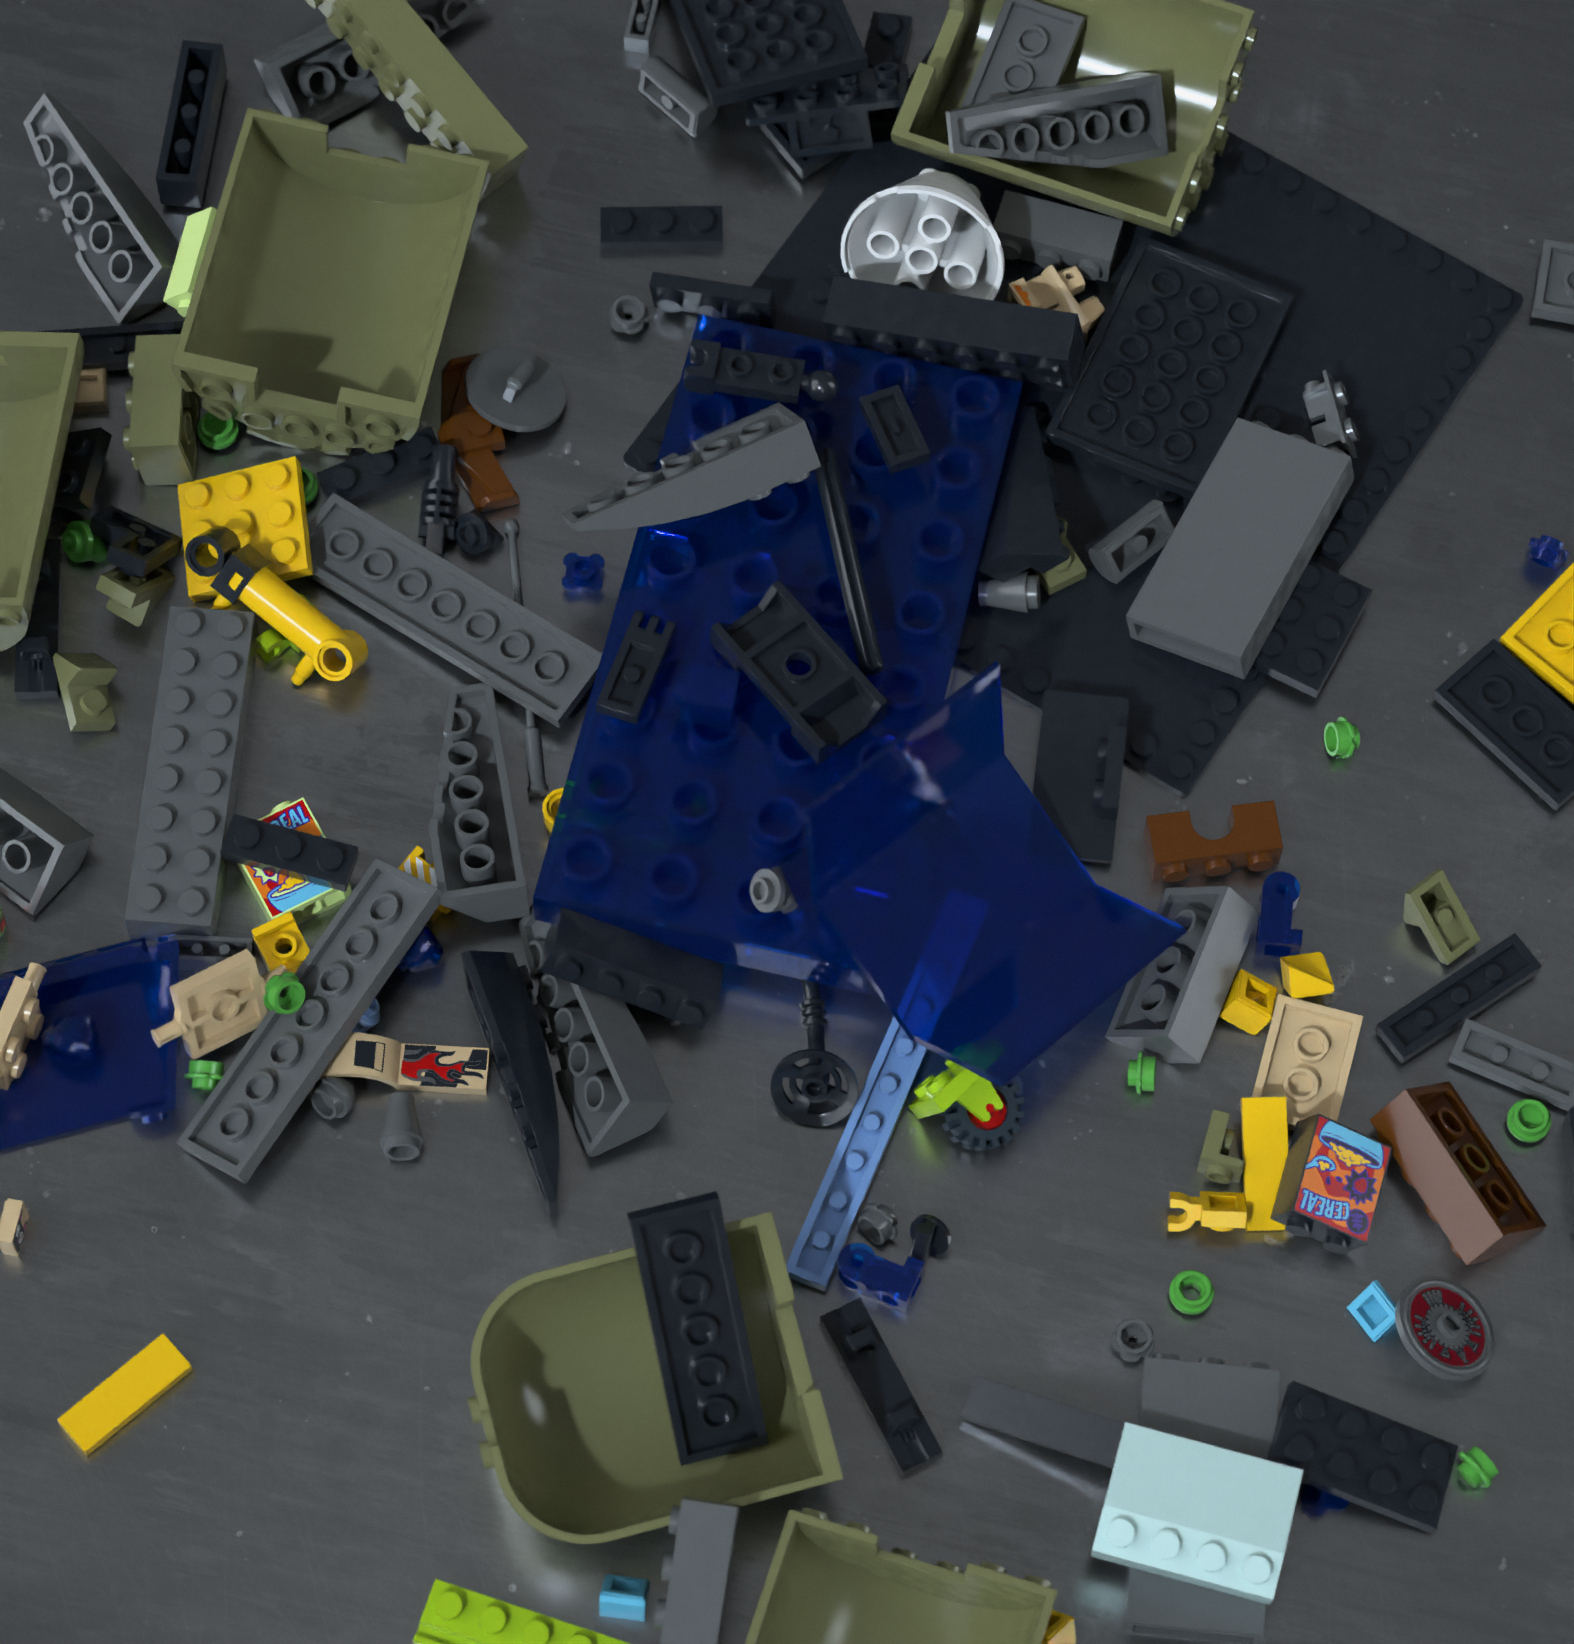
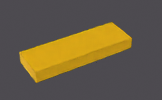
[1240,1097,1288,1232]
[57,1333,193,1456]

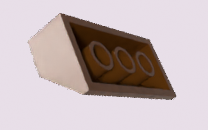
[1370,1081,1547,1266]

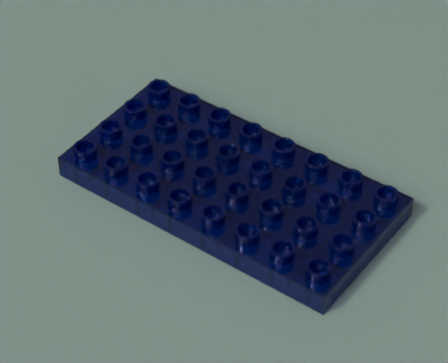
[533,314,1023,995]

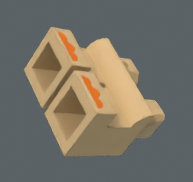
[1007,265,1105,342]

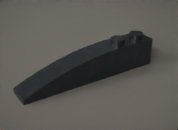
[461,950,561,1218]

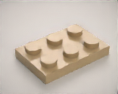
[1252,994,1363,1131]

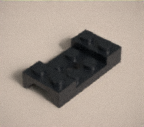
[710,580,888,765]

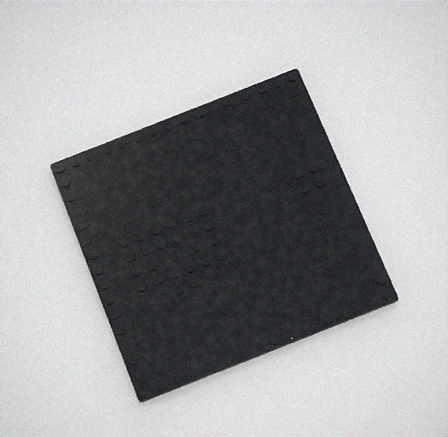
[623,44,1523,796]

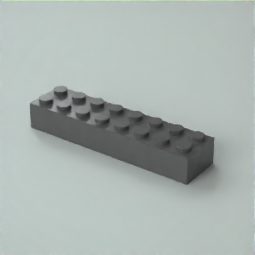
[124,606,259,942]

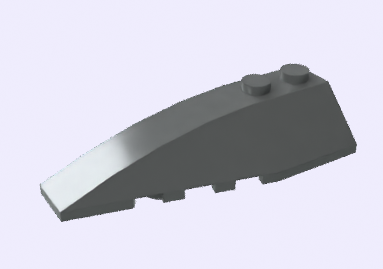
[254,0,486,125]
[562,402,821,532]

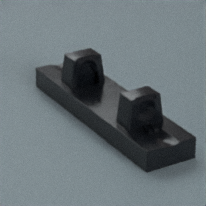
[14,539,62,699]
[820,1297,943,1477]

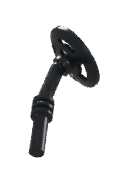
[770,951,859,1127]

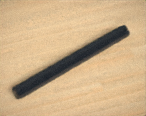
[814,447,883,676]

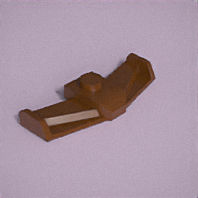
[438,353,520,513]

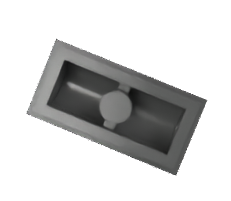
[639,56,718,138]
[1088,499,1175,584]

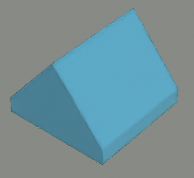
[1347,1280,1397,1342]
[599,1574,650,1622]

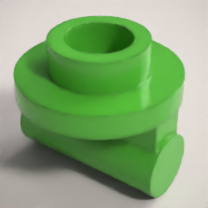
[62,519,108,563]

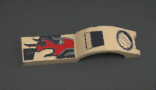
[318,1032,490,1095]

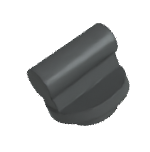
[750,867,798,913]

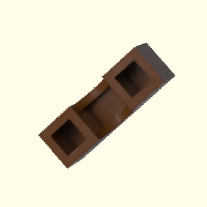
[1143,800,1283,882]

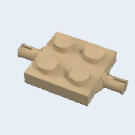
[151,949,288,1060]
[0,962,47,1090]

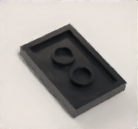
[1252,560,1373,698]

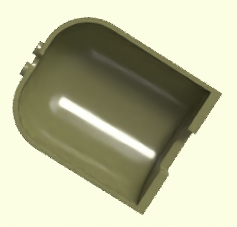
[467,1211,843,1544]

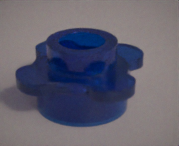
[1527,535,1570,570]
[562,552,605,594]

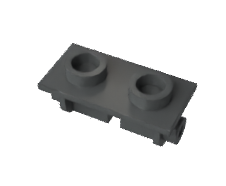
[1302,370,1359,458]

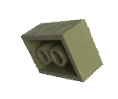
[123,334,200,486]

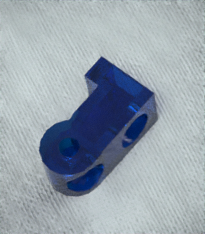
[1254,871,1303,959]
[838,1242,925,1314]

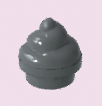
[310,1076,355,1120]

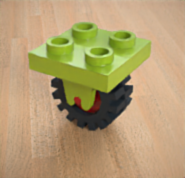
[908,1040,1025,1151]

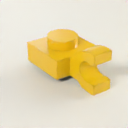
[1167,1191,1247,1232]

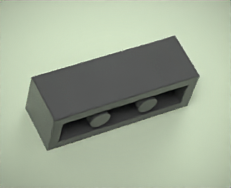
[624,0,662,54]
[169,934,255,971]

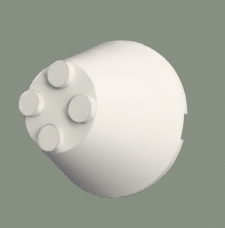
[841,168,1004,300]

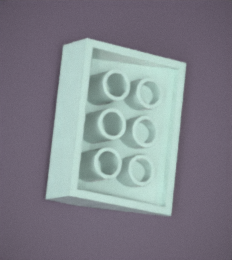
[1091,1422,1303,1605]

